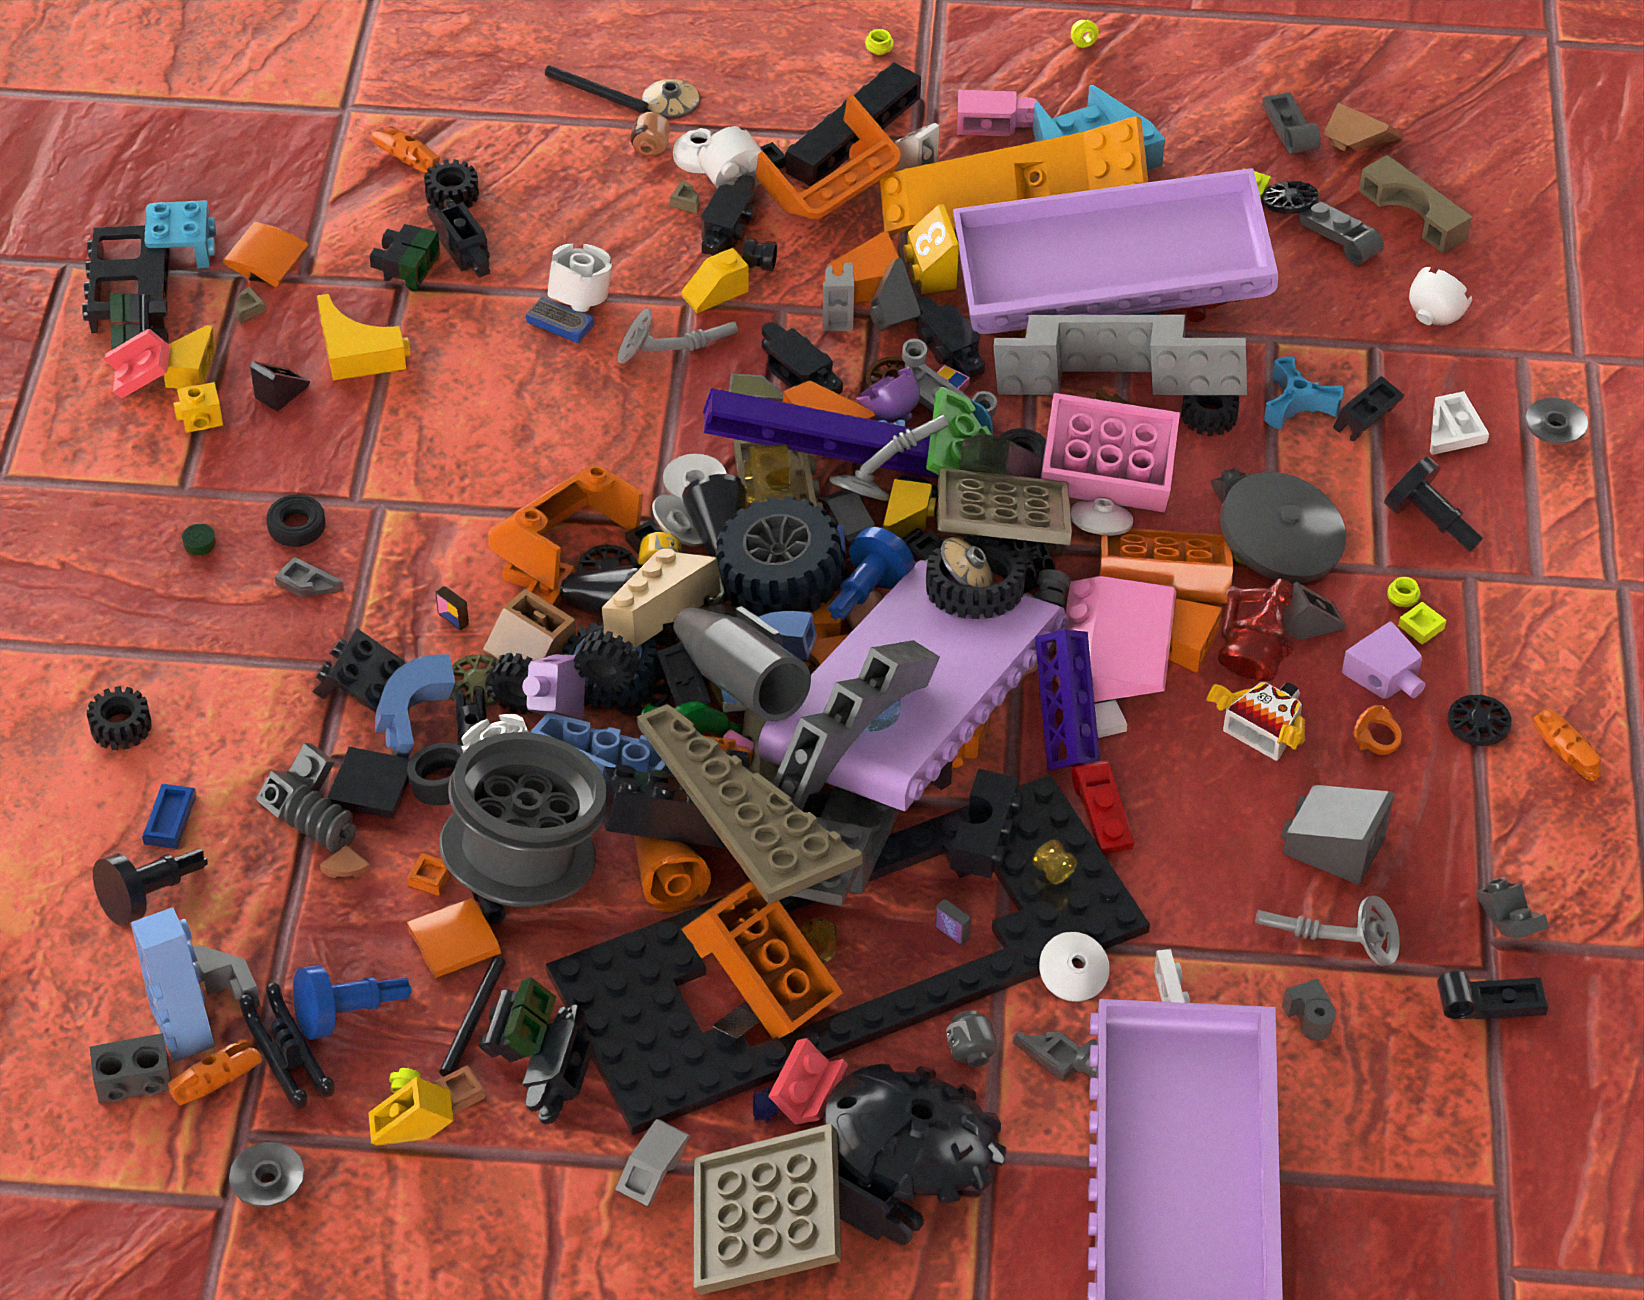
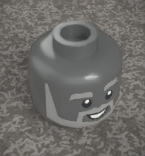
[946,1011,997,1068]

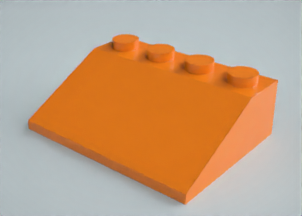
[1099,528,1233,607]

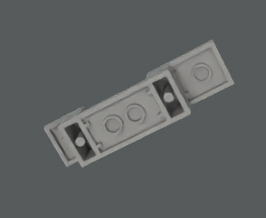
[993,315,1248,395]

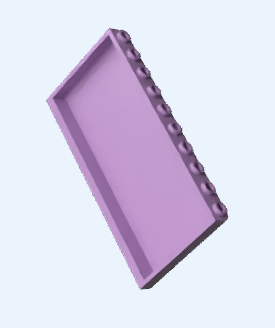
[953,168,1278,334]
[759,560,1068,811]
[1087,999,1283,1300]

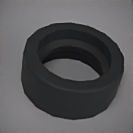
[407,742,463,806]

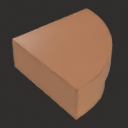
[320,845,370,878]

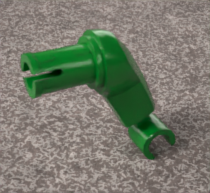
[641,701,743,738]

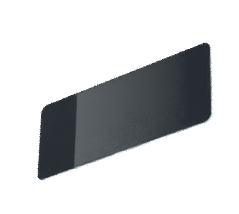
[713,1002,760,1038]

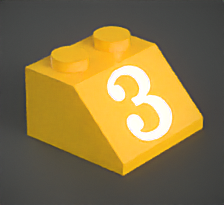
[903,204,959,294]

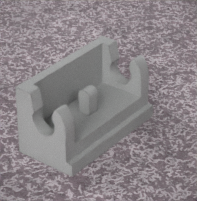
[822,263,854,331]

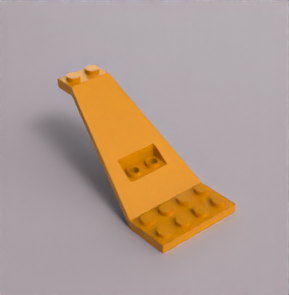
[880,116,1148,236]

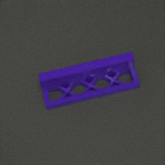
[1035,629,1100,770]

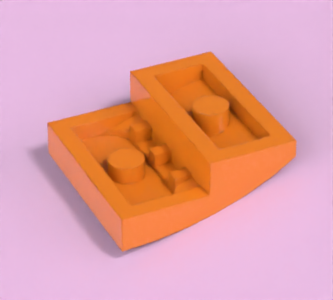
[223,222,309,288]
[407,898,501,978]

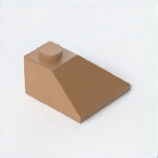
[1323,103,1404,151]

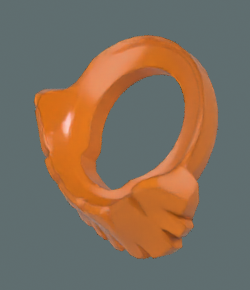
[1353,705,1402,755]

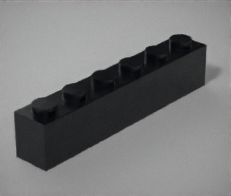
[785,62,921,187]

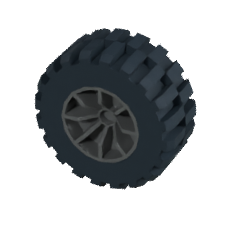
[716,496,845,617]

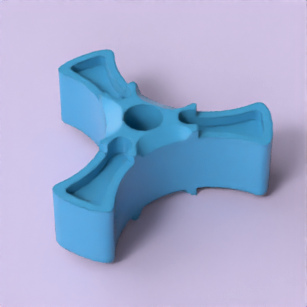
[1264,356,1344,430]

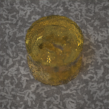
[1032,839,1077,884]
[801,918,837,963]

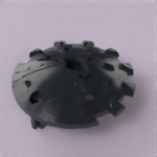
[824,1064,1006,1203]

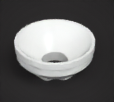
[673,128,714,173]

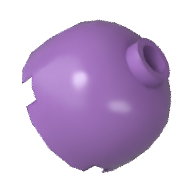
[856,367,920,423]

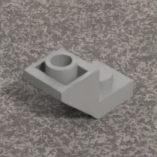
[193,945,260,1008]
[615,1119,690,1206]

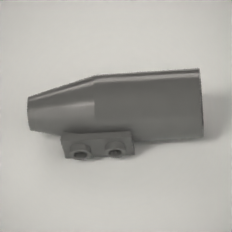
[674,606,811,721]

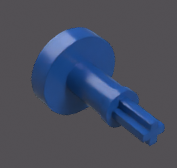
[827,527,914,620]
[293,965,412,1040]

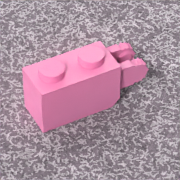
[957,90,1038,136]

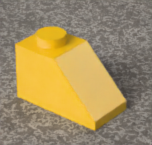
[681,248,749,314]
[163,325,216,389]
[883,479,937,539]
[368,1077,454,1146]

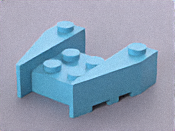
[1033,85,1165,171]

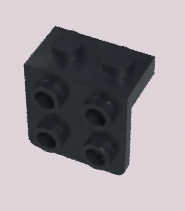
[312,628,407,713]

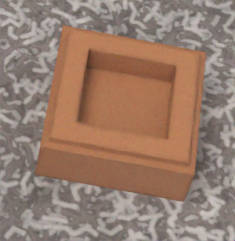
[436,1065,486,1114]

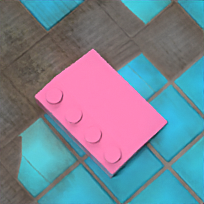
[1040,393,1180,513]
[1056,576,1176,702]

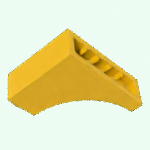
[317,294,411,381]

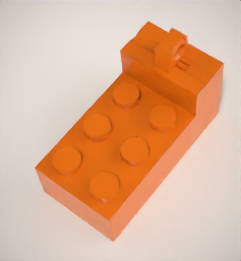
[681,881,843,1039]

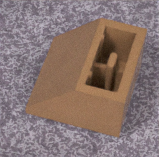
[483,588,576,661]

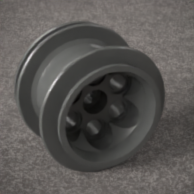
[439,732,607,907]

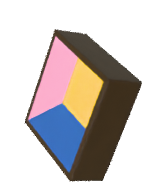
[436,586,469,631]

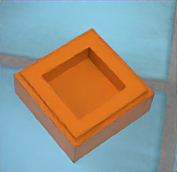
[407,853,451,896]

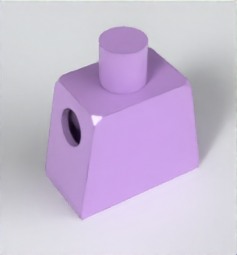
[1342,621,1425,699]
[522,654,585,720]

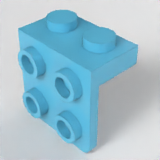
[144,201,216,269]

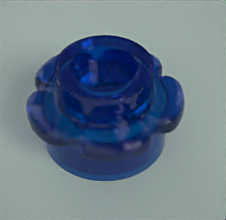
[753,1087,778,1123]

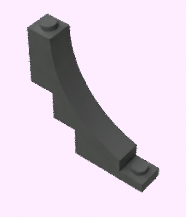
[773,640,940,811]

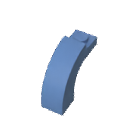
[717,611,817,704]
[375,654,455,758]

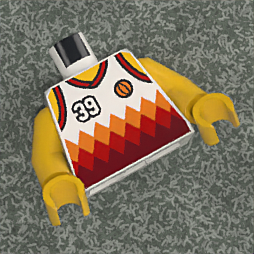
[1206,682,1305,761]

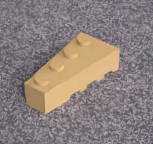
[602,549,721,647]

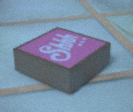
[935,899,971,946]

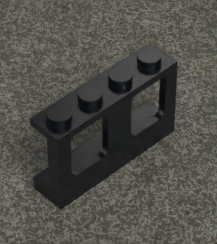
[82,225,170,333]

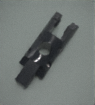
[455,689,487,746]

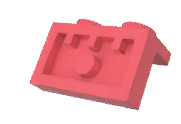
[104,329,171,399]
[768,1038,848,1125]

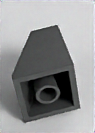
[1281,785,1395,885]

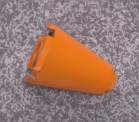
[634,835,711,912]

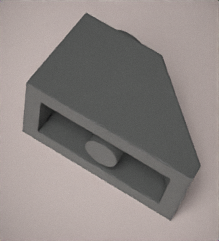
[870,257,921,331]
[1267,582,1346,640]

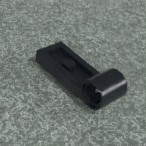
[1437,971,1548,1019]

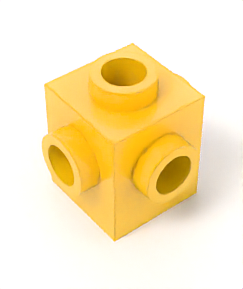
[173,382,223,433]

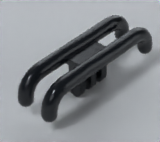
[239,982,335,1109]

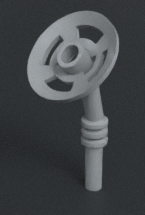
[617,308,738,364]
[829,414,949,501]
[1255,896,1400,966]

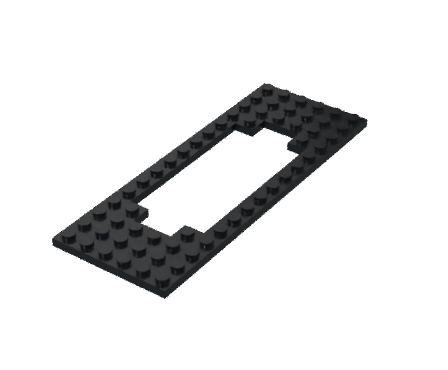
[546,774,1150,1136]

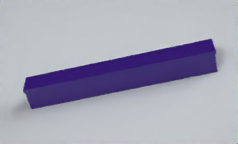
[703,388,939,479]

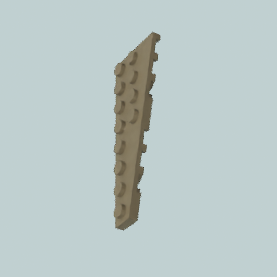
[637,704,863,904]

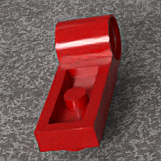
[1071,760,1135,854]

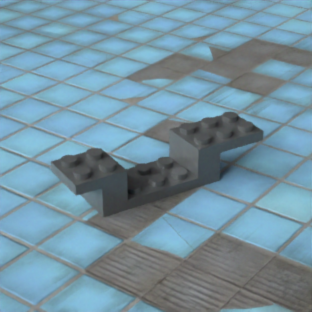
[790,786,900,906]

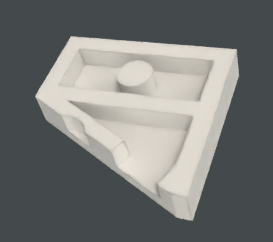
[1430,391,1489,455]

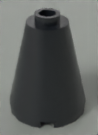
[682,474,746,557]
[560,564,643,619]

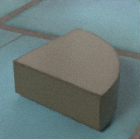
[670,180,699,214]
[235,287,266,323]

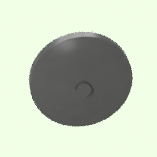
[1220,472,1346,583]

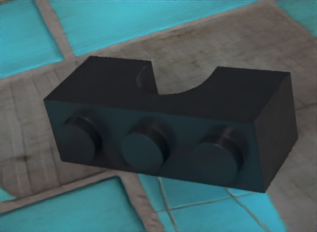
[950,769,1023,879]

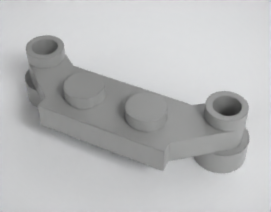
[902,339,997,419]

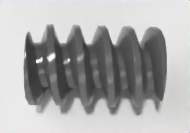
[280,784,356,853]

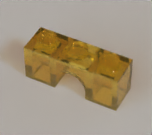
[743,444,794,508]

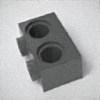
[89,1033,171,1103]

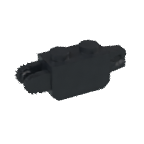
[701,175,758,256]
[427,198,490,278]
[915,296,985,379]
[761,322,843,394]
[523,1005,594,1125]
[838,1160,924,1245]

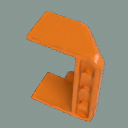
[755,94,901,219]
[488,466,643,590]

